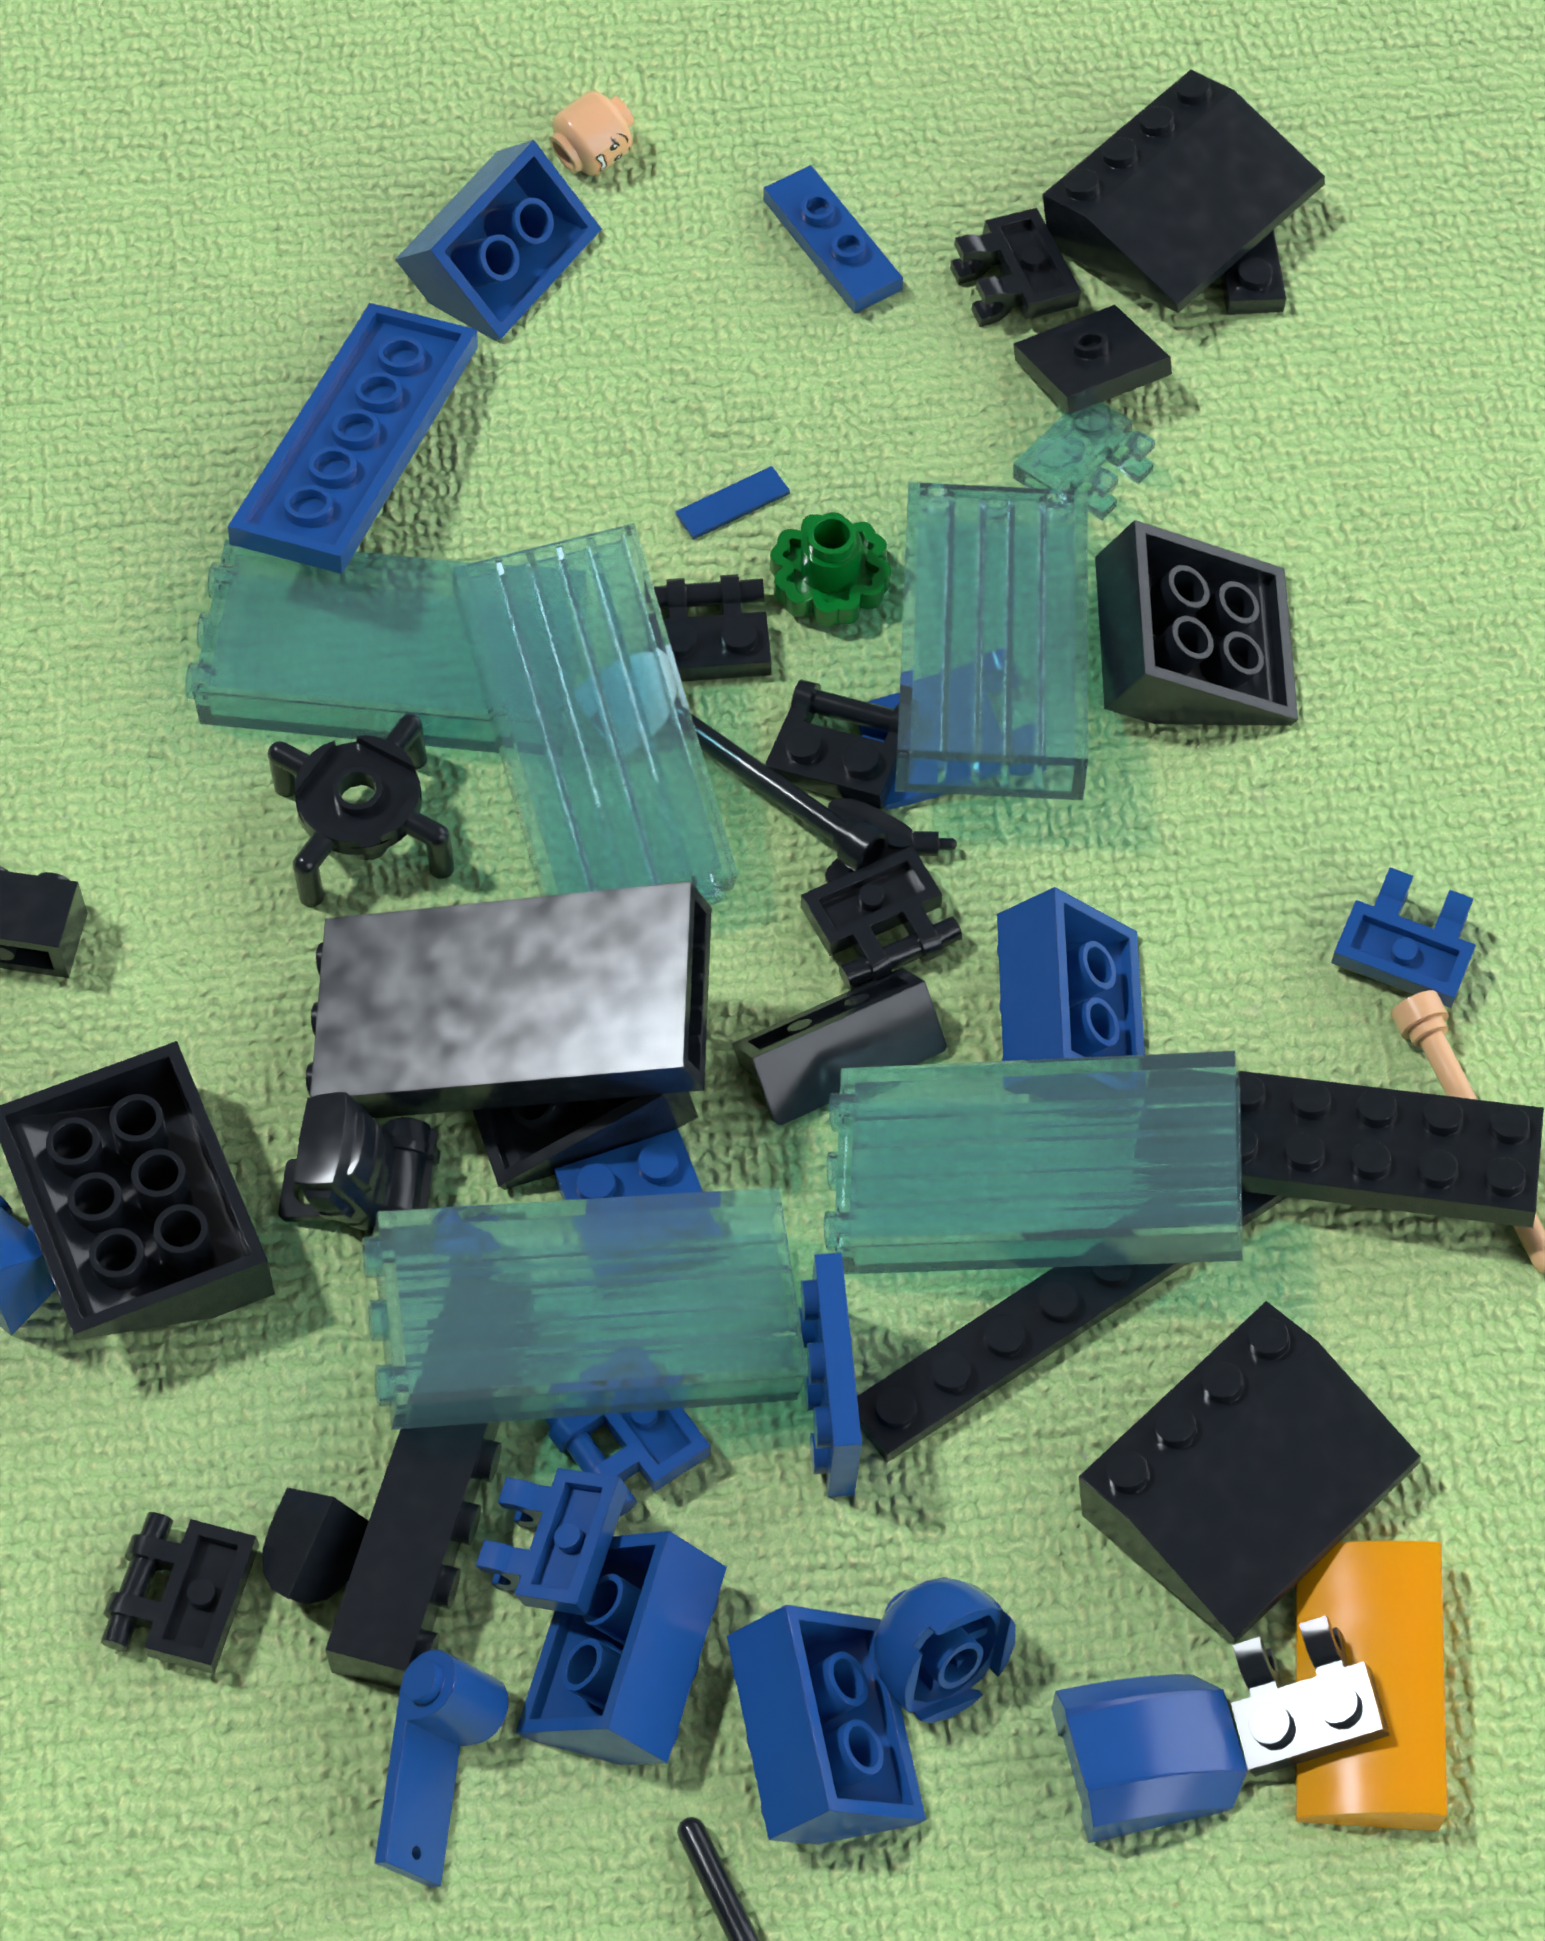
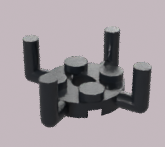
[268,714,454,907]

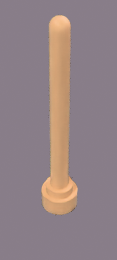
[1391,990,1545,1273]

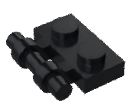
[643,574,772,682]
[801,846,962,989]
[101,1512,259,1674]

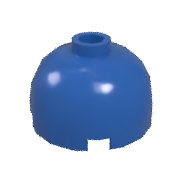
[874,1577,1016,1723]

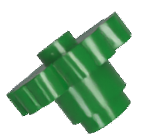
[770,512,891,626]

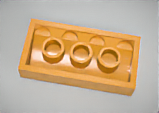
[1295,1540,1447,1831]

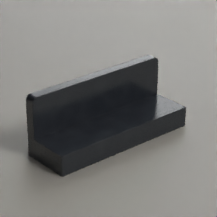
[732,968,947,1125]

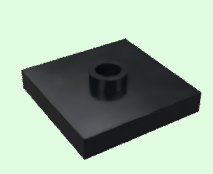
[1013,305,1172,414]

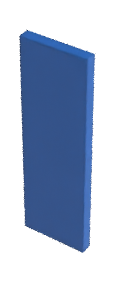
[675,466,790,540]

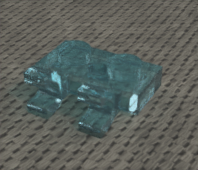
[1013,402,1155,520]

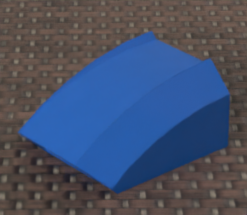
[1051,1674,1248,1843]

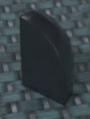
[262,1487,369,1605]

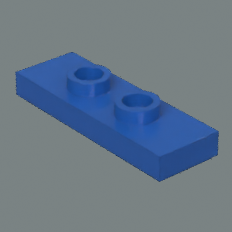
[763,165,903,314]

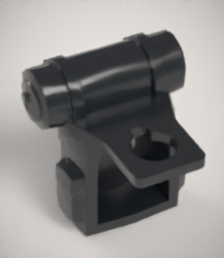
[278,1092,441,1262]

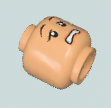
[549,90,635,176]

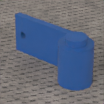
[375,1649,509,1887]

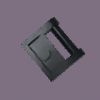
[765,679,918,809]

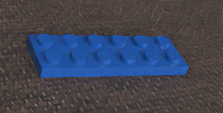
[228,303,478,574]

